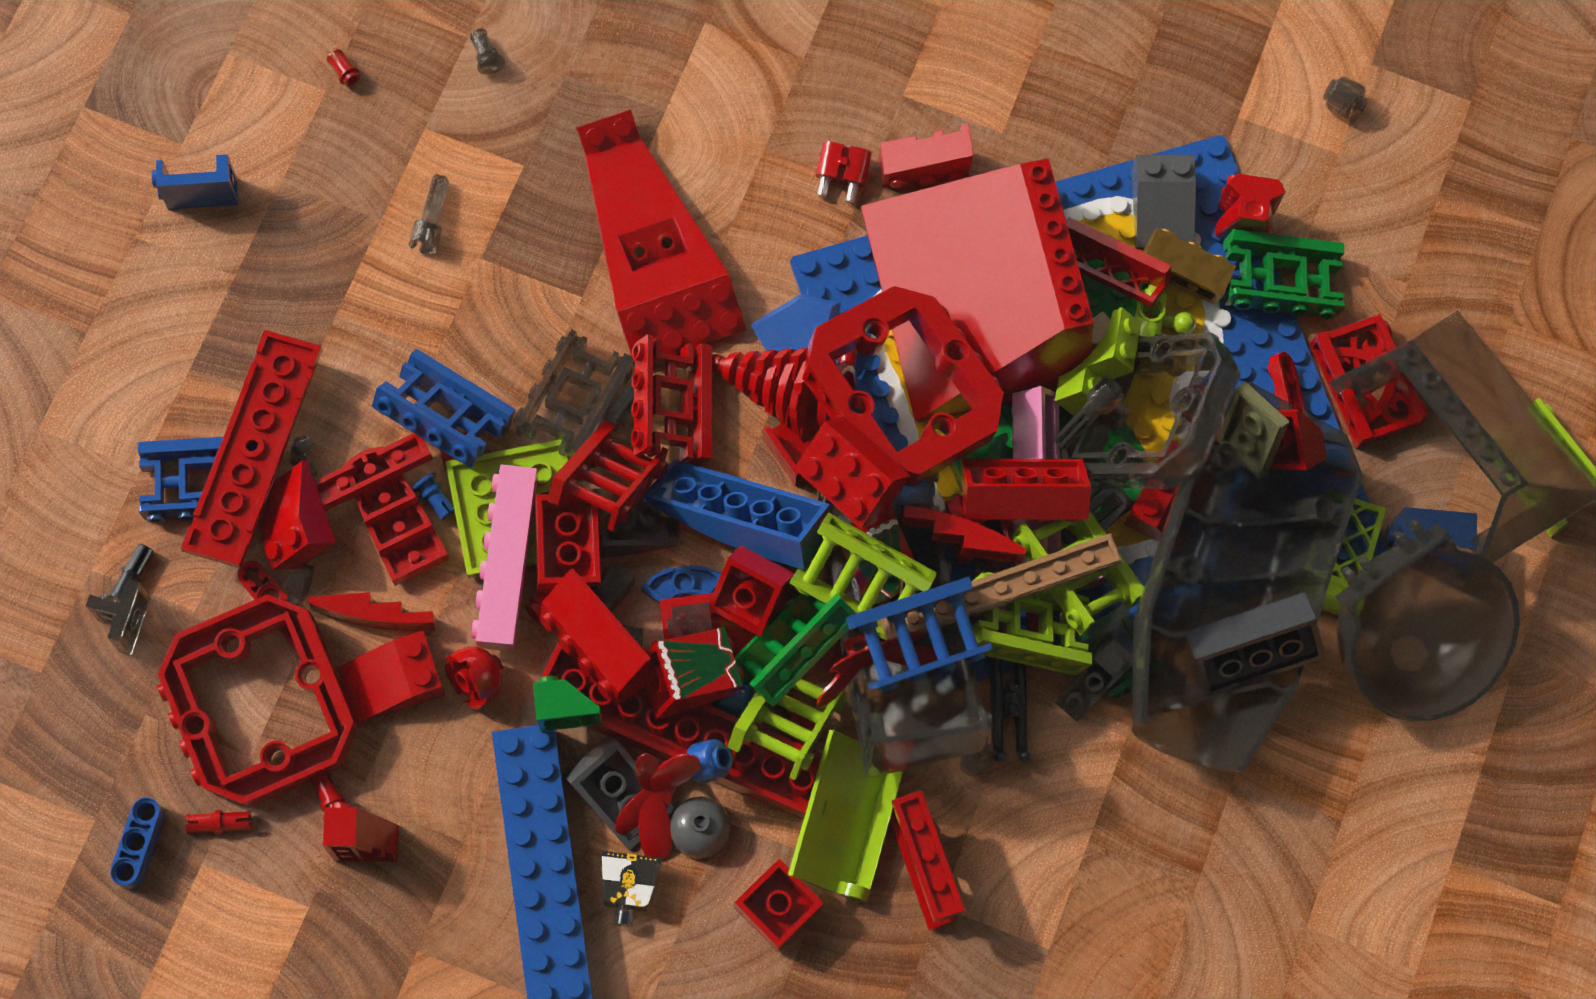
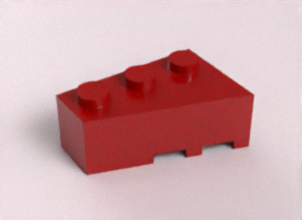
[323,802,399,862]

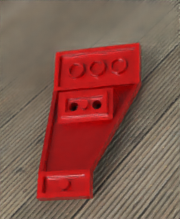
[575,109,746,367]

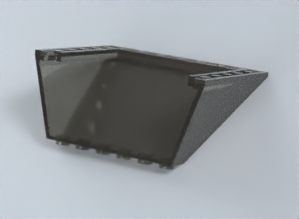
[1329,310,1596,572]

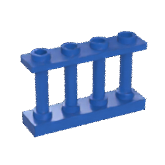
[846,577,993,693]

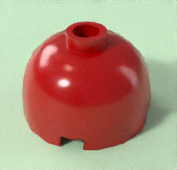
[445,646,503,710]

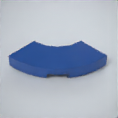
[641,565,721,604]

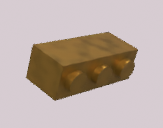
[1143,228,1236,305]

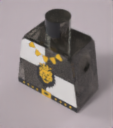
[602,851,662,927]

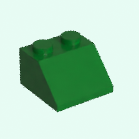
[533,676,603,732]

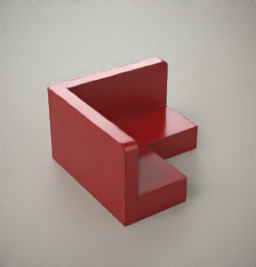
[762,423,814,486]

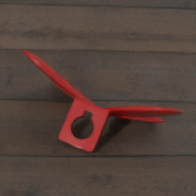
[817,631,938,708]
[615,754,700,861]

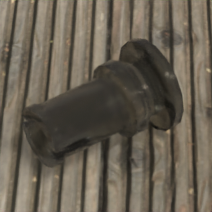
[470,28,505,75]

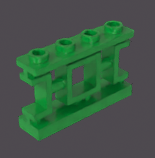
[1223,229,1346,320]

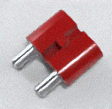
[815,141,872,204]

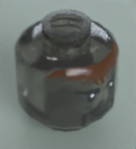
[1323,76,1368,119]

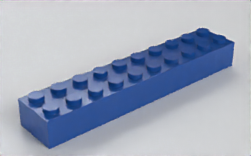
[492,725,593,999]

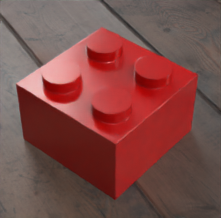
[734,858,824,953]

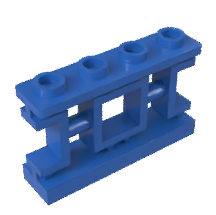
[372,348,516,468]
[138,437,264,523]

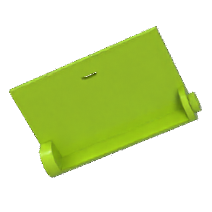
[788,730,907,903]

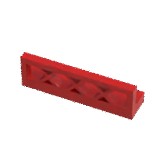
[1066,217,1171,307]

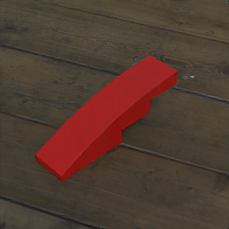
[902,505,1026,563]
[308,592,436,631]

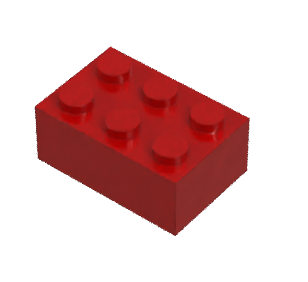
[794,416,910,529]

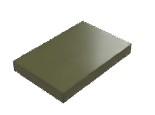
[1217,381,1290,480]

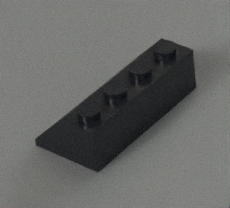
[1185,592,1326,697]

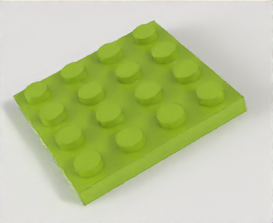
[445,439,568,578]

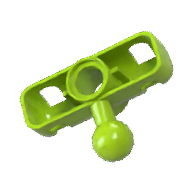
[1134,284,1196,361]

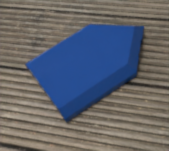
[750,294,841,352]

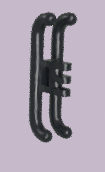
[990,657,1031,763]

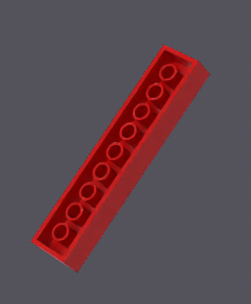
[532,641,823,820]

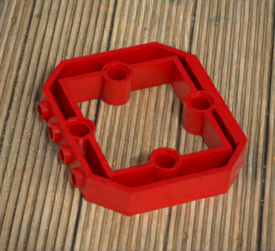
[802,286,1004,486]
[157,594,359,807]

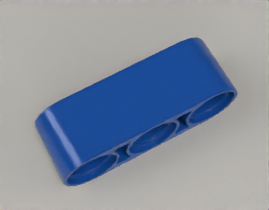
[110,797,165,890]

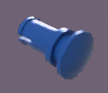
[412,472,455,521]

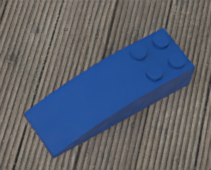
[643,459,831,570]

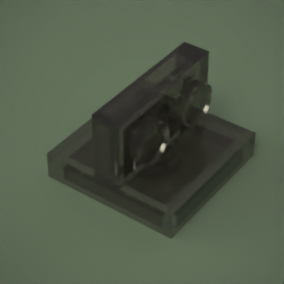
[86,579,151,655]

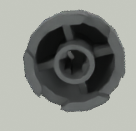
[670,796,731,860]

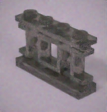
[514,329,635,458]

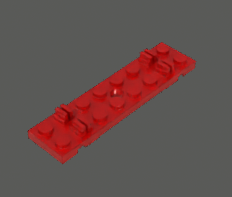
[181,329,322,569]

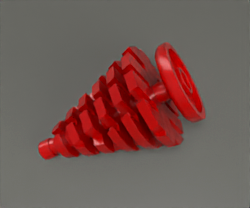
[712,348,857,438]

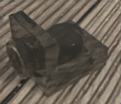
[667,602,713,638]

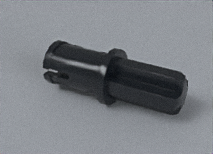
[109,544,154,604]

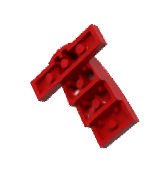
[314,433,449,586]

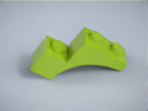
[1055,308,1141,416]

